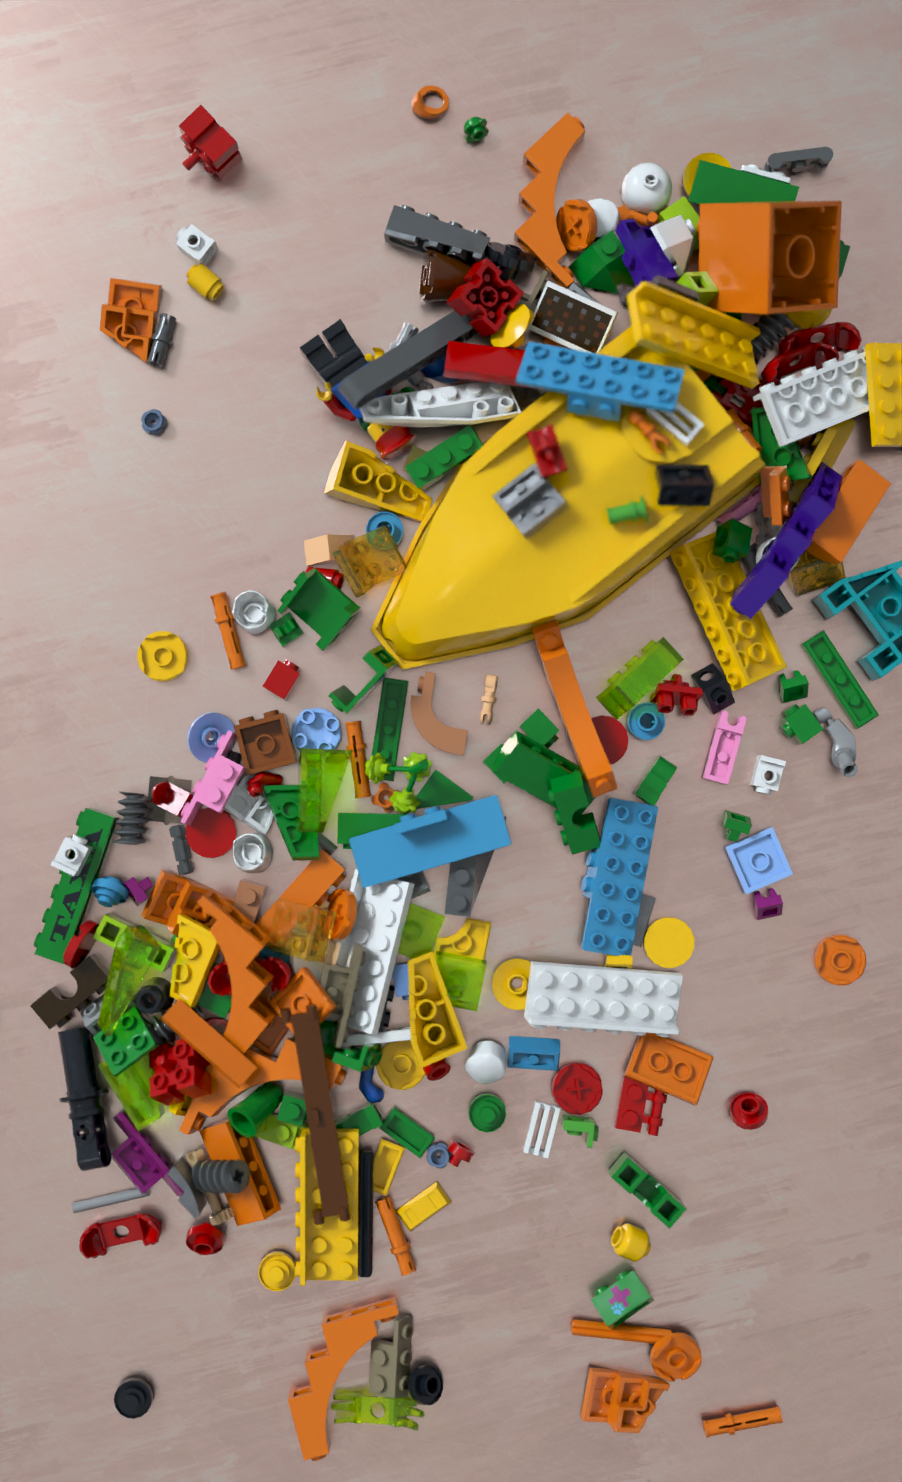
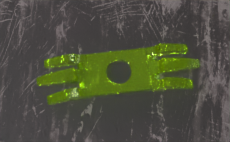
[331,1393,424,1430]

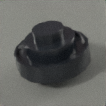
[408,1365,443,1405]
[114,1378,153,1419]

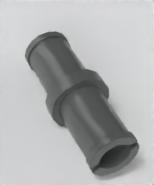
[147,313,176,367]

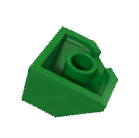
[568,230,634,295]

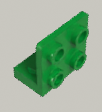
[93,1006,157,1077]

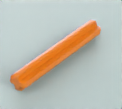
[571,1319,672,1344]

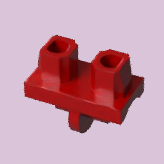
[527,425,567,479]
[650,674,703,716]

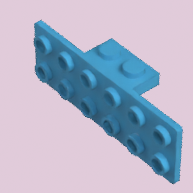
[516,342,684,421]
[349,795,511,888]
[581,798,658,956]

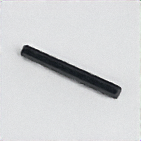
[358,1151,373,1278]

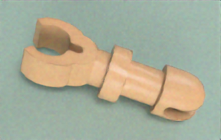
[480,674,498,725]

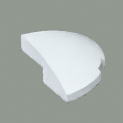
[224,773,273,835]

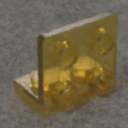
[332,526,407,598]
[267,898,337,962]

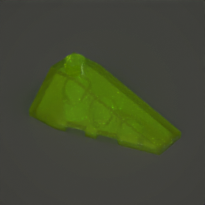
[98,925,161,1037]

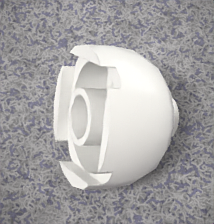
[621,162,672,215]

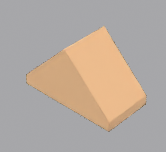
[304,534,357,567]

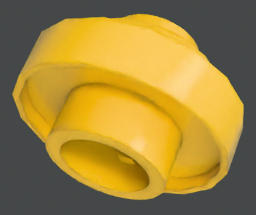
[258,1251,296,1291]

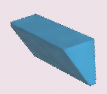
[507,1036,560,1071]

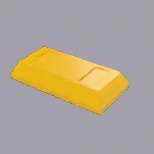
[373,1139,405,1196]
[395,1181,452,1232]

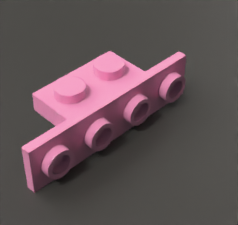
[180,730,245,826]

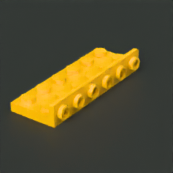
[627,281,760,389]
[670,532,787,691]
[295,1128,359,1286]

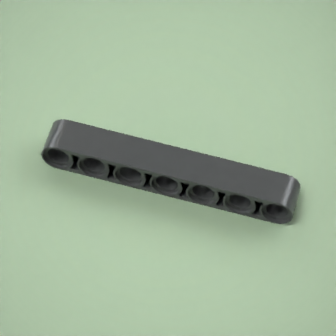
[338,311,477,409]

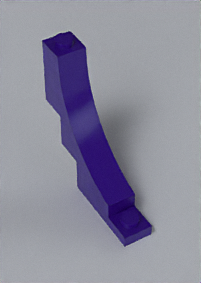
[730,462,842,619]

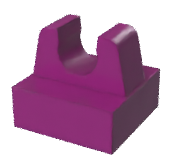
[123,876,154,906]
[754,888,783,920]

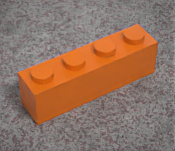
[256,849,346,947]

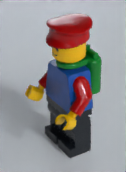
[299,319,416,460]

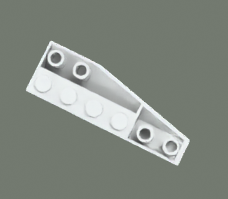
[360,382,522,427]

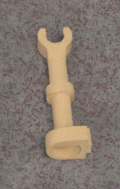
[185,1149,235,1225]

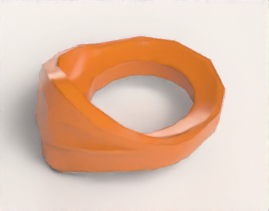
[412,85,449,119]

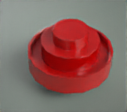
[730,1092,768,1130]
[186,1223,225,1255]

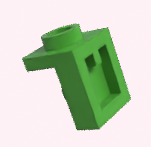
[562,1115,599,1148]

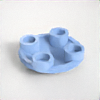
[291,708,342,758]

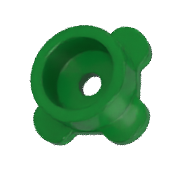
[463,117,489,143]

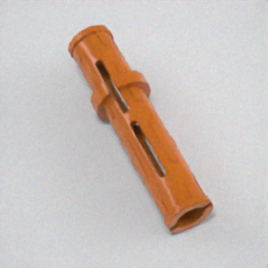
[210,592,247,670]
[345,721,371,798]
[375,1196,417,1276]
[703,1406,783,1438]

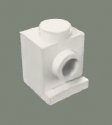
[176,224,218,265]
[750,755,786,795]
[51,834,93,876]

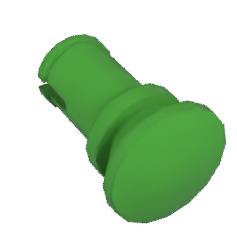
[607,496,648,525]

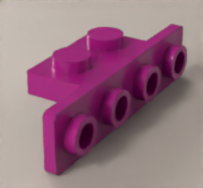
[111,1112,184,1197]

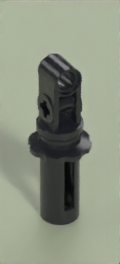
[58,1027,111,1171]

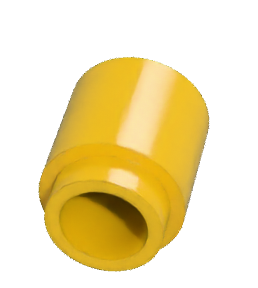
[186,263,225,301]

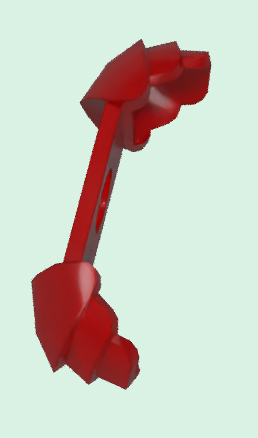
[778,322,862,363]
[761,341,839,387]
[208,957,292,996]
[79,1213,161,1259]

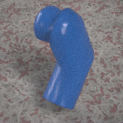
[359,1068,384,1103]

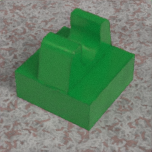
[269,612,304,648]
[780,670,809,703]
[723,810,752,842]

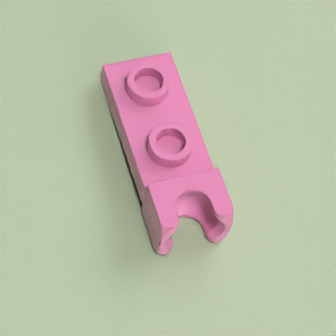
[703,710,747,785]

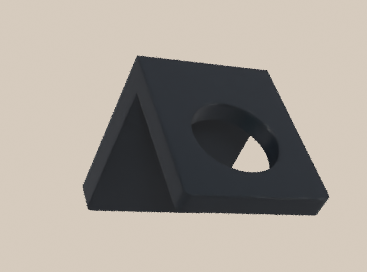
[691,663,735,715]

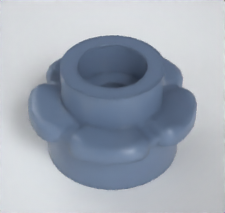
[141,409,166,434]
[427,1143,452,1169]

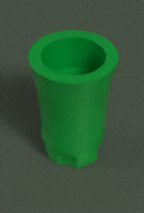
[227,1081,283,1138]

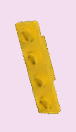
[788,418,856,504]

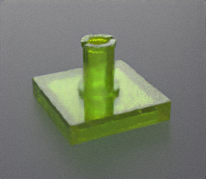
[398,902,445,959]
[435,951,487,1011]

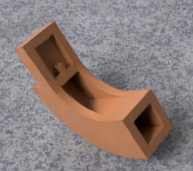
[411,671,468,756]

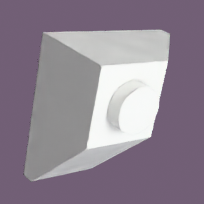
[651,215,697,278]

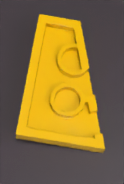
[170,914,220,1007]

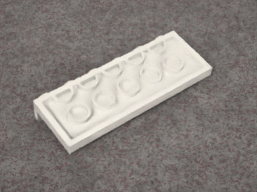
[753,341,888,447]
[325,869,415,1035]
[524,961,683,1037]

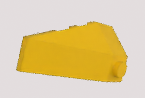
[324,441,433,523]
[408,951,468,1068]

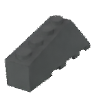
[384,205,490,266]
[445,816,507,917]

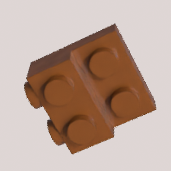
[234,710,297,776]

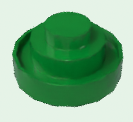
[468,1093,506,1133]

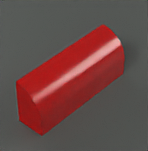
[444,341,544,390]

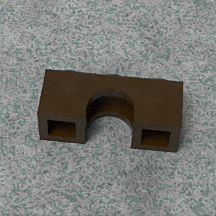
[30,954,114,1029]

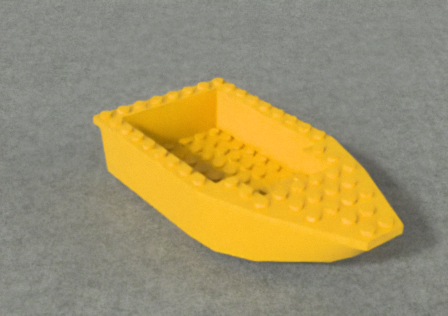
[370,325,765,670]

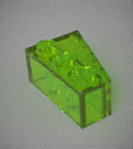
[596,637,684,720]

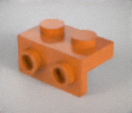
[761,466,792,525]

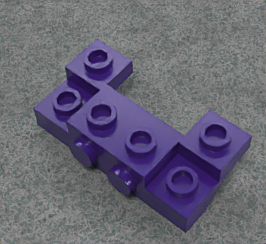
[615,219,678,287]

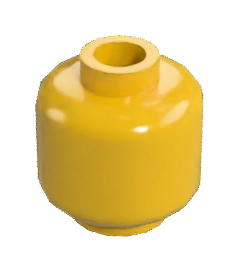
[611,1223,651,1262]

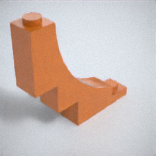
[514,112,585,289]
[531,619,618,798]
[197,888,276,1055]
[179,1037,348,1135]
[288,1297,400,1461]

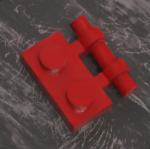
[711,377,767,426]
[614,1076,667,1136]

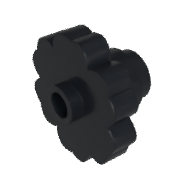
[485,242,536,282]

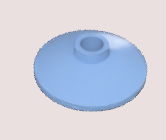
[187,712,235,763]

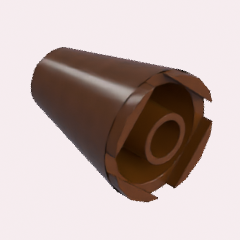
[419,250,472,302]

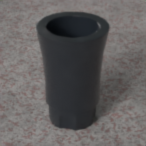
[136,977,174,1014]

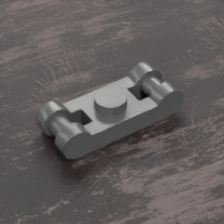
[764,147,833,173]

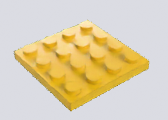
[865,342,902,447]

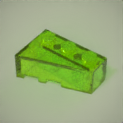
[298,748,353,833]
[98,1053,165,1131]

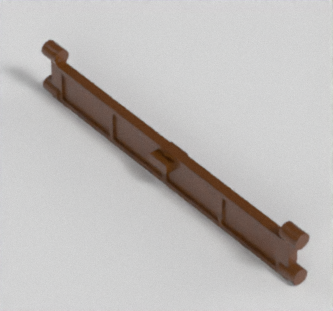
[280,1004,350,1225]

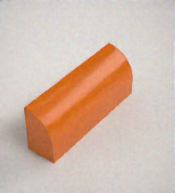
[806,459,891,564]
[199,1118,281,1226]

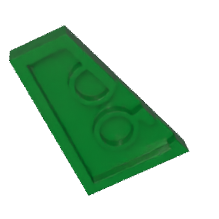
[751,407,812,486]
[263,785,319,861]

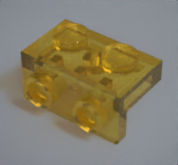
[791,552,846,596]

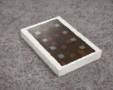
[527,281,618,353]

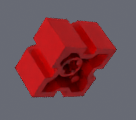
[179,105,242,180]
[446,258,524,337]
[150,1039,211,1106]

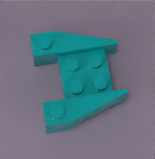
[812,560,902,681]

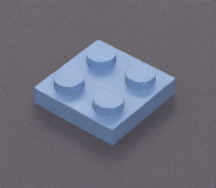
[725,827,793,894]

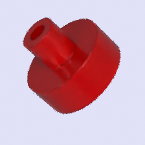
[423,1058,451,1081]
[448,1140,475,1167]

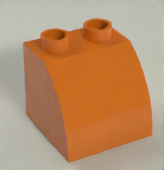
[696,201,842,314]

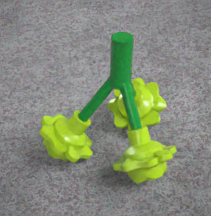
[365,752,432,814]

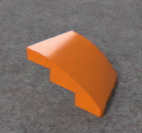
[100,278,162,362]
[141,870,234,936]
[580,1367,670,1433]

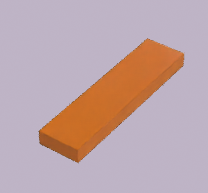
[161,998,257,1088]

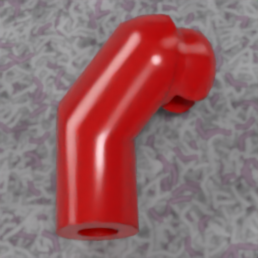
[247,772,282,797]

